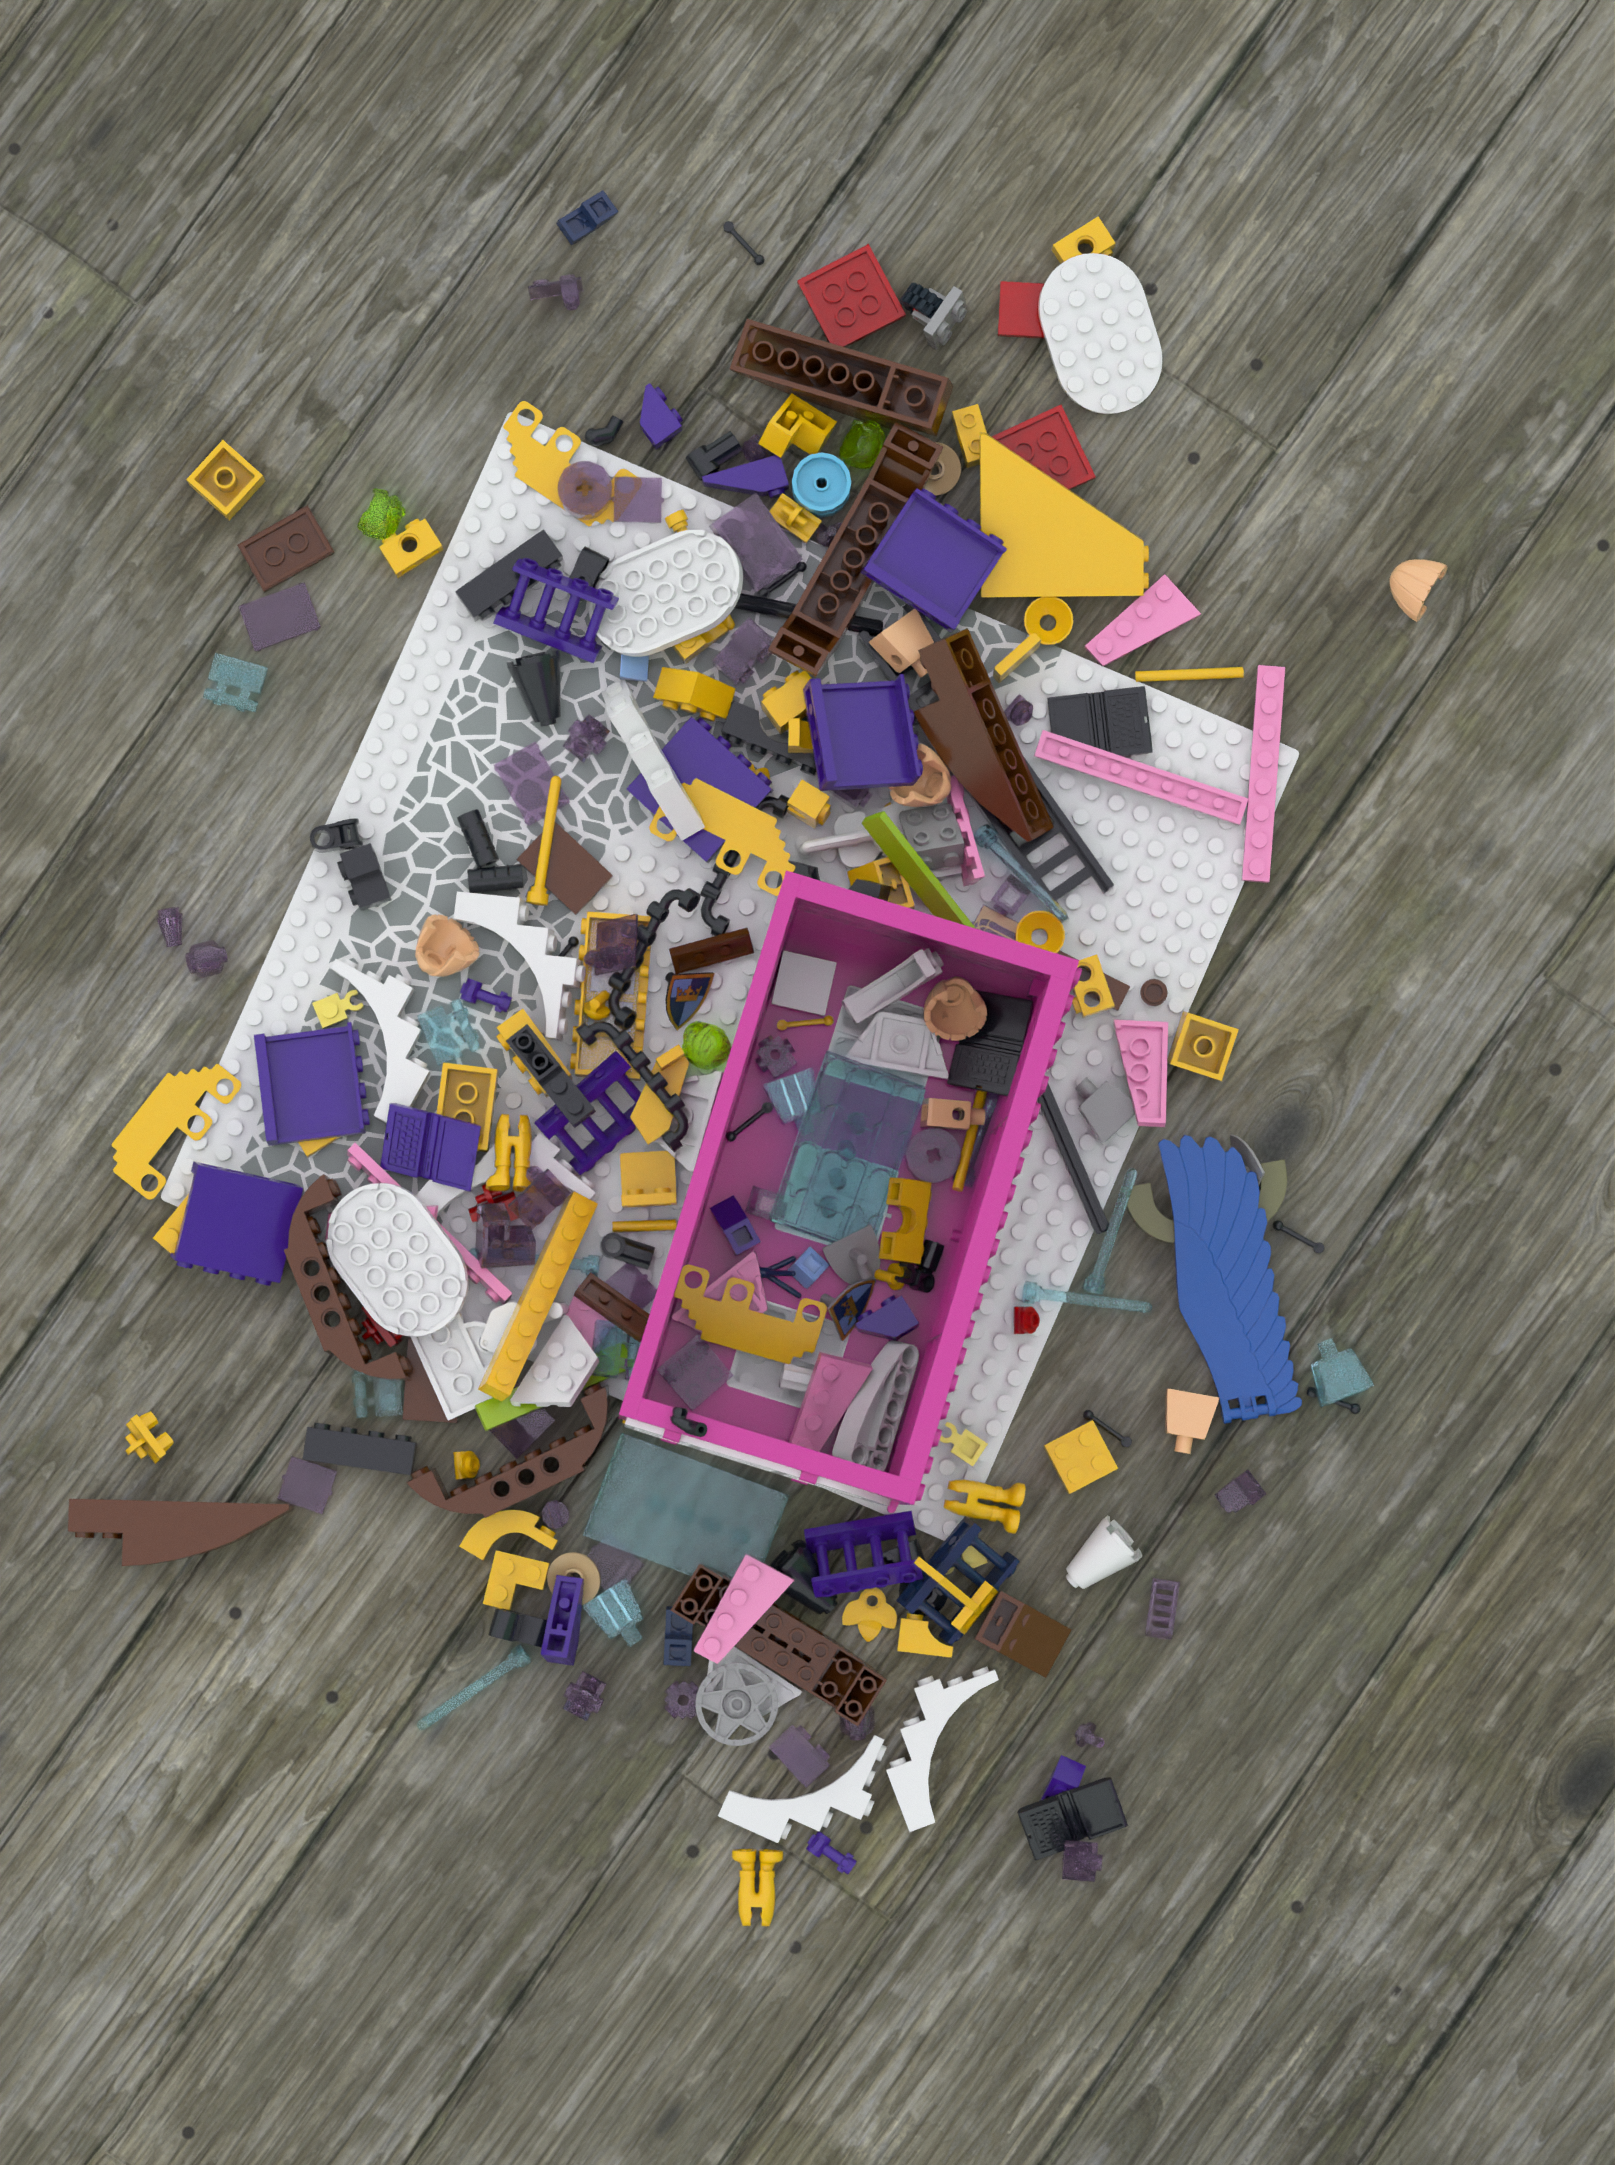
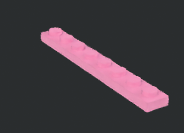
[1242,665,1285,883]
[1034,730,1248,825]
[347,1143,512,1305]

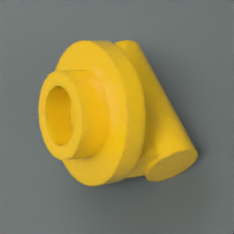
[583,990,610,1020]
[874,1263,904,1290]
[453,1451,480,1480]

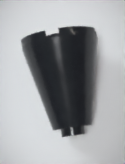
[506,650,561,727]
[769,1539,838,1614]

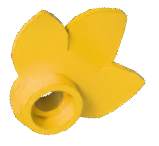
[842,1587,897,1642]

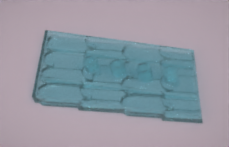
[769,1050,926,1243]
[583,1433,789,1578]

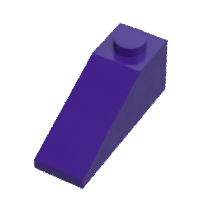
[702,455,789,498]
[541,1575,584,1666]

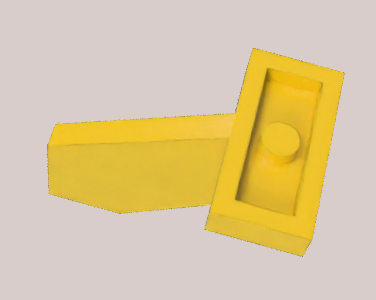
[630,1044,689,1145]
[914,1557,998,1635]

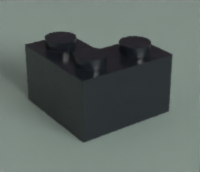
[337,843,392,911]

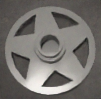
[695,1663,778,1746]

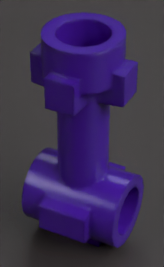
[460,978,512,1013]
[806,1831,857,1875]

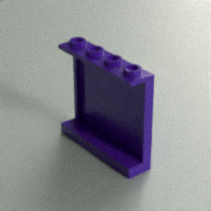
[860,488,1007,633]
[803,674,923,791]
[626,716,774,863]
[254,1022,370,1146]
[170,1161,303,1286]

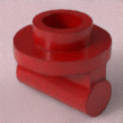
[1014,1306,1040,1334]

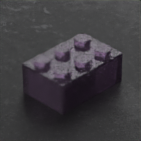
[709,493,803,593]

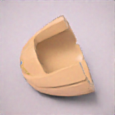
[1390,559,1448,622]
[889,743,951,807]
[415,914,480,977]
[923,976,987,1041]

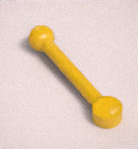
[777,1015,834,1031]

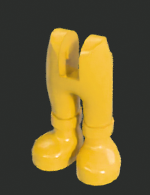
[486,1114,537,1192]
[943,1480,1026,1534]
[732,1849,783,1927]

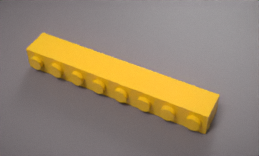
[478,1192,598,1402]

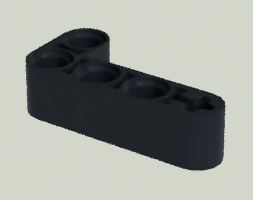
[488,1608,547,1647]

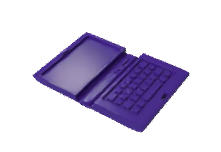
[380,1103,481,1191]

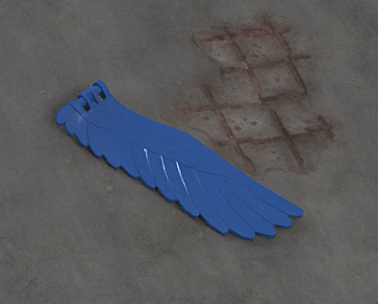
[1158,1135,1302,1424]

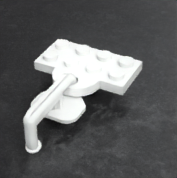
[798,787,962,879]
[410,1302,569,1421]

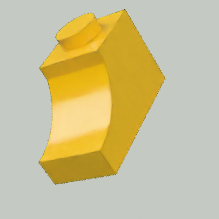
[672,622,728,664]
[788,718,813,753]
[897,1613,953,1658]

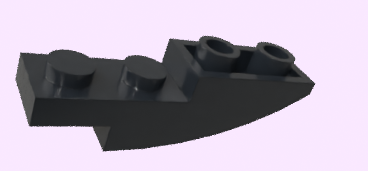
[506,1024,596,1128]

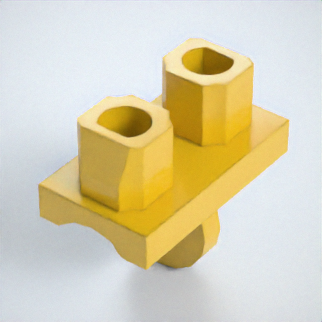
[767,493,822,544]
[125,1411,174,1464]

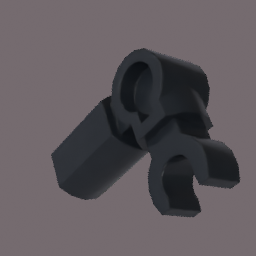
[894,1240,944,1293]

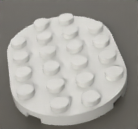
[1038,253,1162,414]
[589,530,743,657]
[326,1183,468,1337]

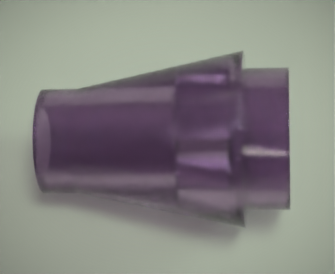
[156,907,183,947]

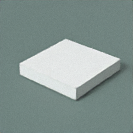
[771,951,837,1016]

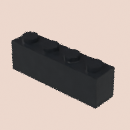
[455,529,563,622]
[303,1423,417,1475]

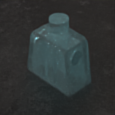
[763,1068,820,1136]
[1311,1338,1374,1408]
[582,1578,644,1647]

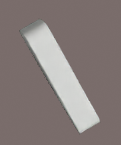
[832,1340,919,1471]

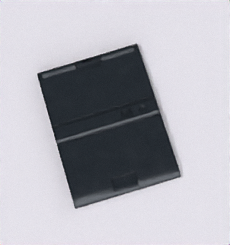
[1047,686,1153,757]
[947,990,1033,1096]
[1017,1777,1128,1860]

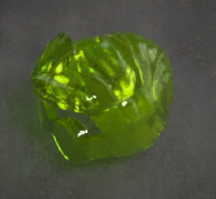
[839,420,886,469]
[357,488,405,540]
[682,1021,732,1070]

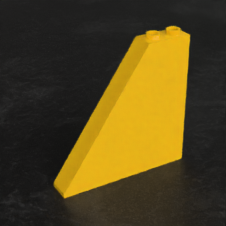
[980,432,1149,597]

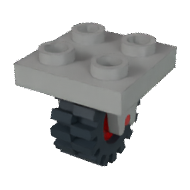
[899,282,967,350]

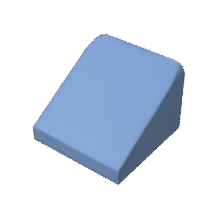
[620,654,649,682]
[788,1247,829,1288]

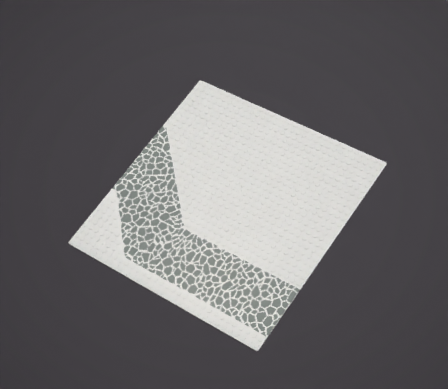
[161,412,1299,1541]

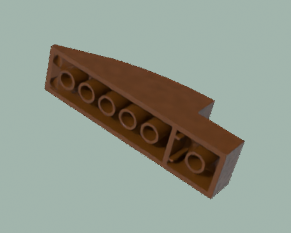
[729,319,954,436]
[914,628,1054,842]
[68,1499,294,1566]

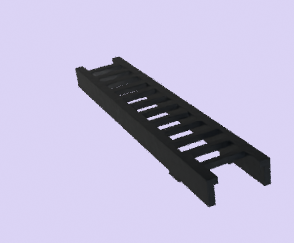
[858,603,1114,923]

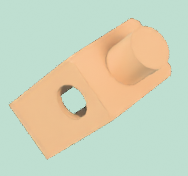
[869,609,934,678]
[920,1098,985,1130]
[1165,1389,1219,1454]

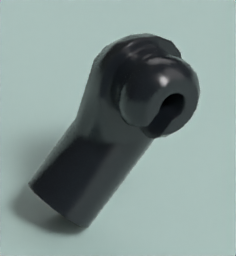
[585,415,624,446]
[670,1407,707,1437]

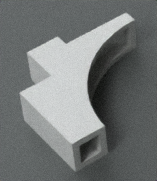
[842,948,944,1026]

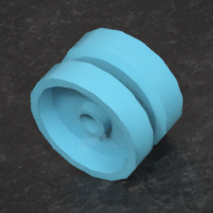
[792,452,851,518]

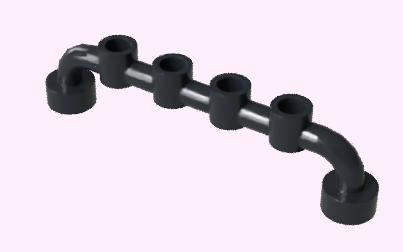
[700,794,790,936]
[608,888,701,1030]
[575,1021,689,1153]

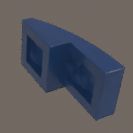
[556,190,619,245]
[664,1606,693,1666]

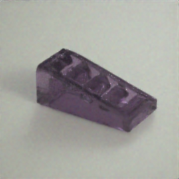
[1145,1578,1180,1639]

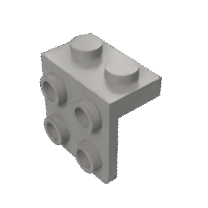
[899,803,965,870]

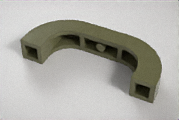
[1122,1159,1287,1244]

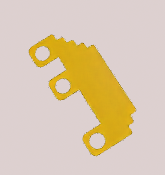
[503,401,642,526]
[649,778,796,896]
[112,1064,241,1200]
[674,1264,827,1364]

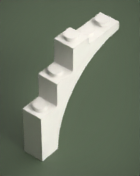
[602,679,705,841]
[454,892,585,1041]
[331,958,431,1123]
[416,1132,596,1216]
[886,1666,999,1832]
[718,1735,887,1843]

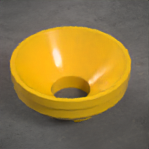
[1024,597,1073,645]
[1015,911,1065,953]

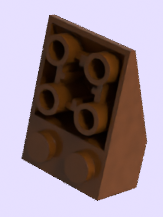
[974,1590,1072,1678]

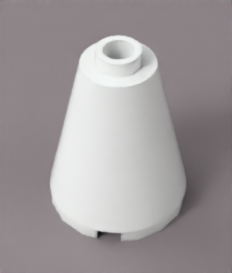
[1066,1515,1142,1589]

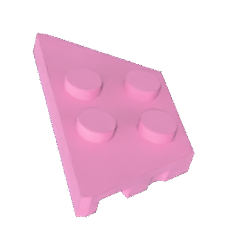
[671,1250,768,1333]

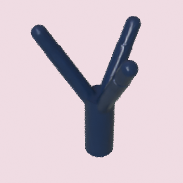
[759,1256,802,1298]

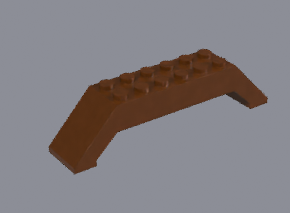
[768,422,943,677]

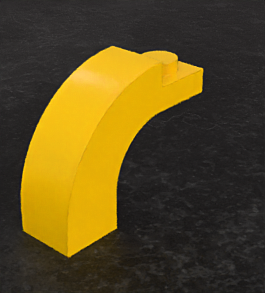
[459,1510,559,1560]

